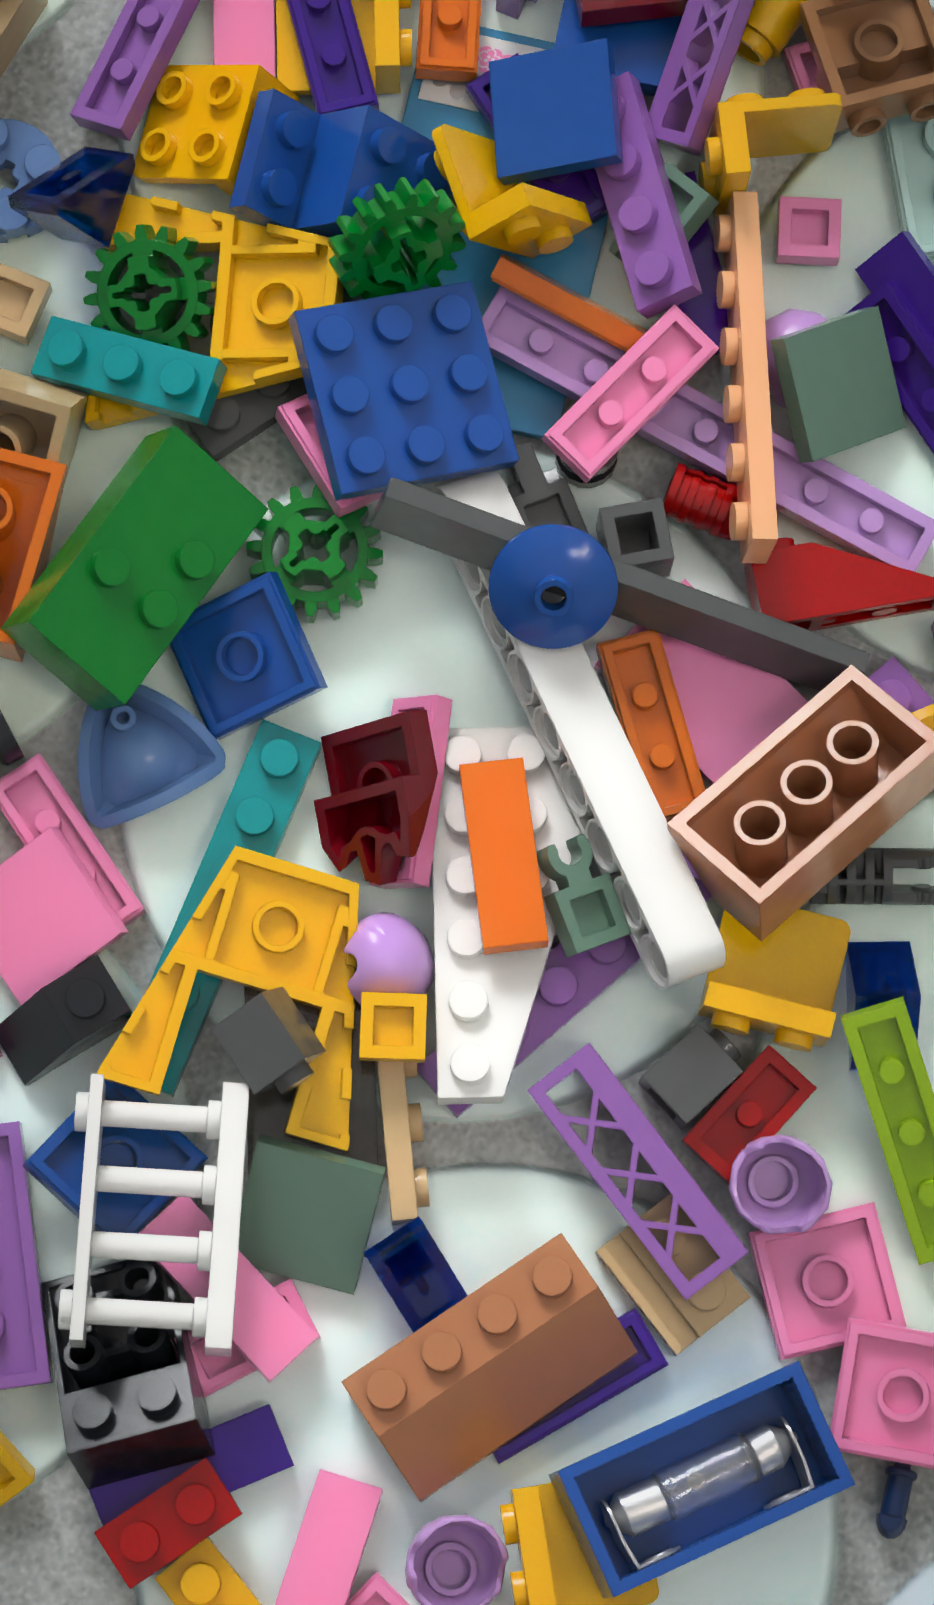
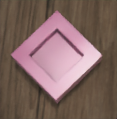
[776,196,842,266]

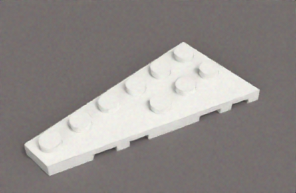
[432,727,582,1105]

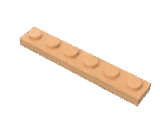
[713,191,778,564]

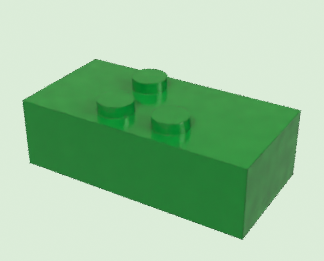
[1,425,268,711]

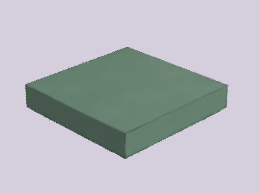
[770,306,906,463]
[239,1134,387,1295]

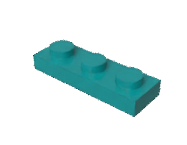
[31,316,227,426]

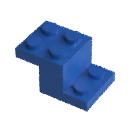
[229,89,451,237]

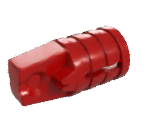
[663,462,738,540]

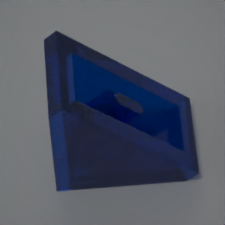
[8,146,136,248]
[845,941,921,1071]
[363,1216,467,1333]

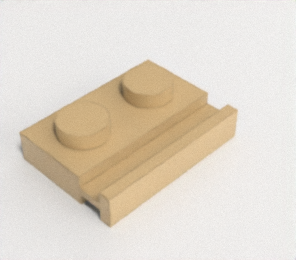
[595,1193,751,1356]

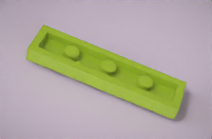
[841,996,934,1265]

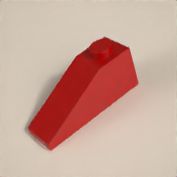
[744,537,934,631]

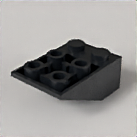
[42,1260,215,1489]

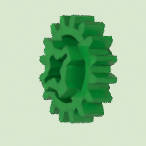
[328,177,466,299]
[83,224,217,351]
[246,484,384,623]

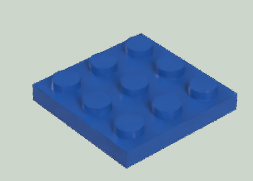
[288,281,520,501]

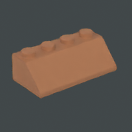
[667,664,934,942]
[341,1233,638,1502]

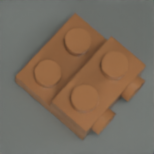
[799,0,934,137]

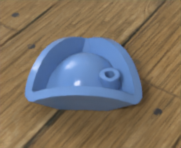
[78,684,226,828]

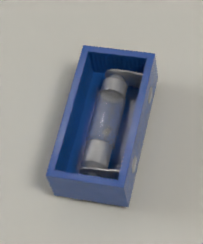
[548,1361,855,1598]

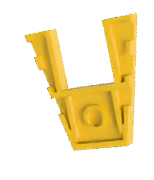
[85,187,344,430]
[97,845,359,1152]

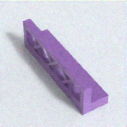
[649,0,755,156]
[527,1043,749,1300]

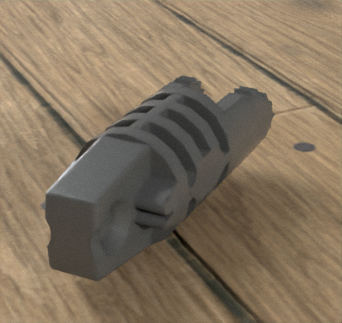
[810,848,934,905]

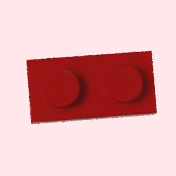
[681,1045,817,1185]
[94,1457,243,1589]

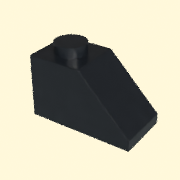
[0,955,132,1086]

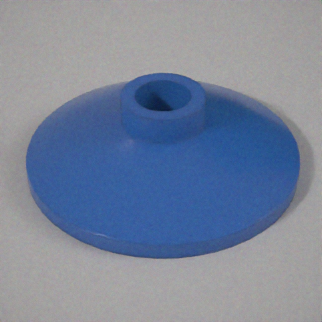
[489,524,618,649]

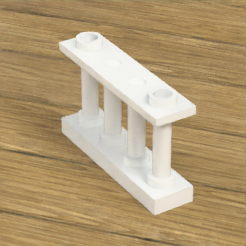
[58,1074,249,1357]

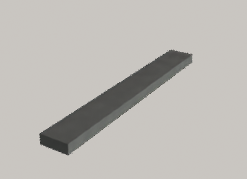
[370,478,870,691]

